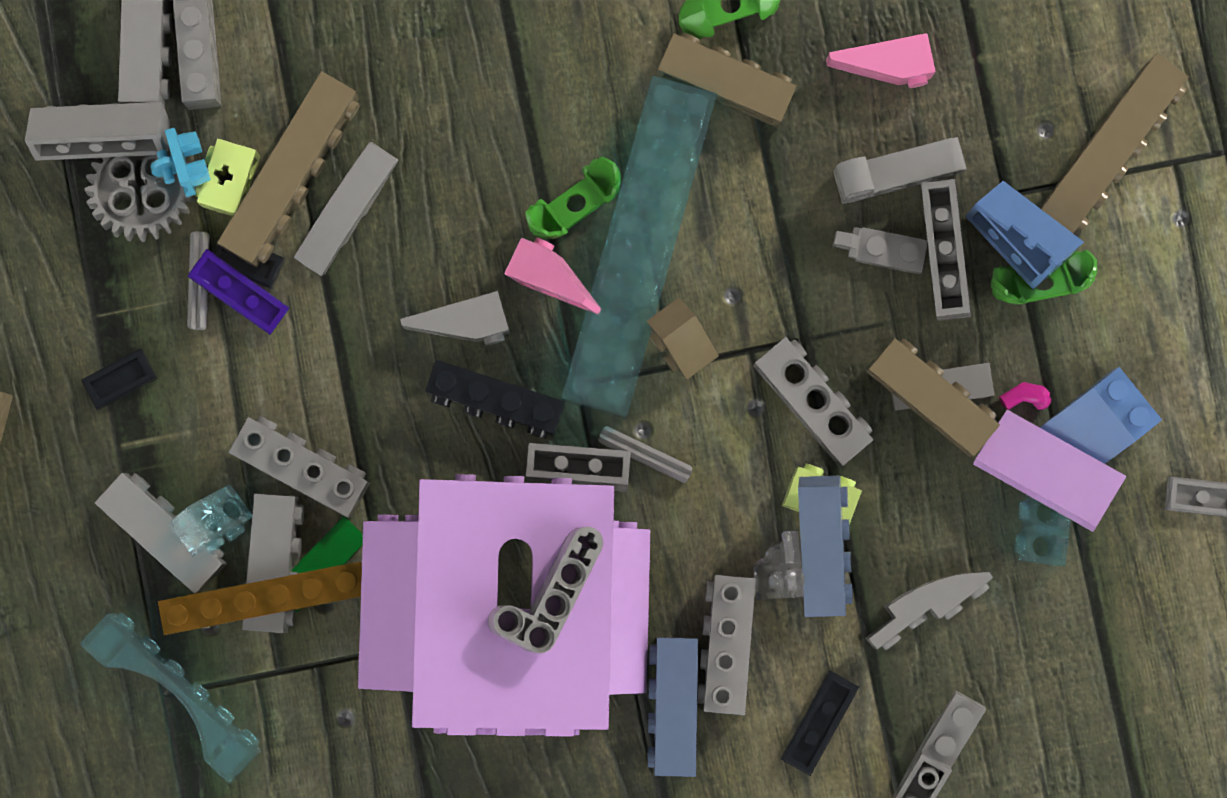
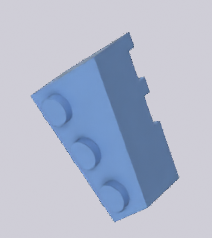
[965,181,1084,290]

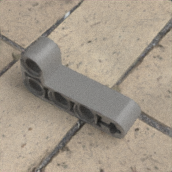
[833,137,967,204]
[488,527,603,653]

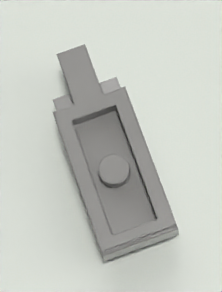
[832,227,928,274]

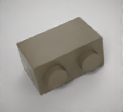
[646,297,719,380]

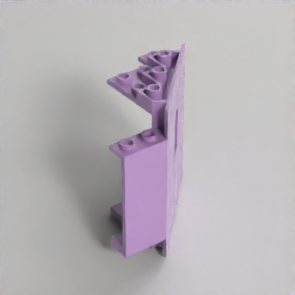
[358,474,650,736]

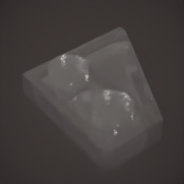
[753,530,805,600]

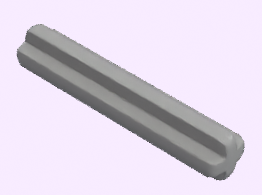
[187,231,210,330]
[598,426,693,483]

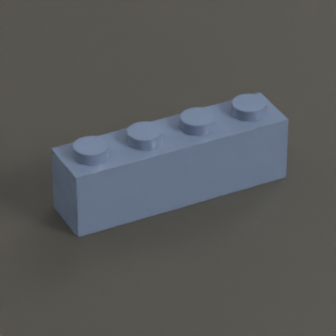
[798,476,853,617]
[647,637,698,777]

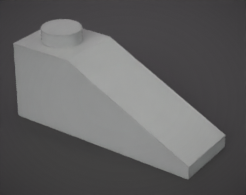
[400,291,510,346]

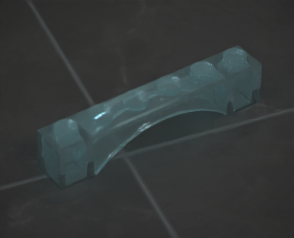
[80,613,262,784]

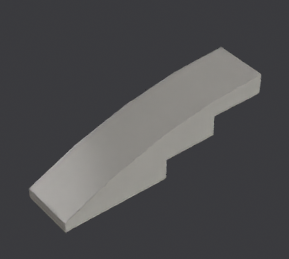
[294,142,399,276]

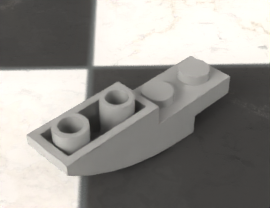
[865,572,993,650]
[893,690,986,798]

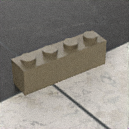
[657,33,797,128]
[866,338,1000,457]

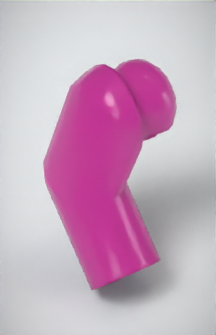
[999,382,1051,410]

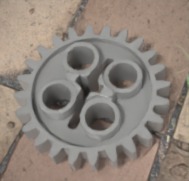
[85,144,196,242]

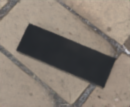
[780,670,859,776]

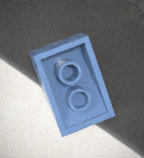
[1039,367,1162,464]

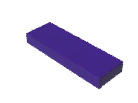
[187,249,289,335]

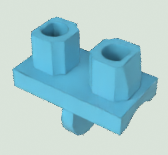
[150,128,211,197]

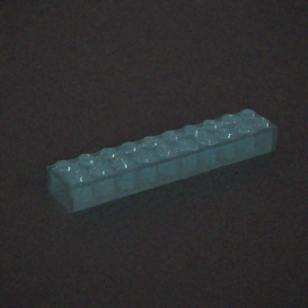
[562,75,717,419]

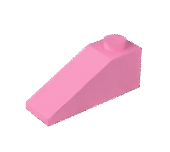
[826,33,936,88]
[504,238,601,315]

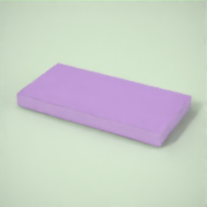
[973,410,1126,532]

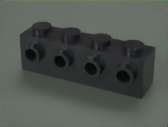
[425,360,565,439]

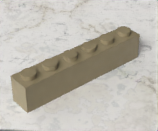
[1040,53,1189,237]
[217,71,360,268]

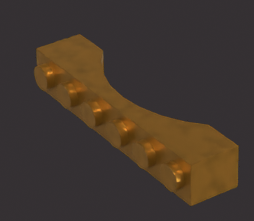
[158,561,362,635]

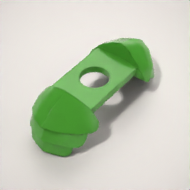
[679,0,780,39]
[525,157,621,239]
[991,250,1097,304]

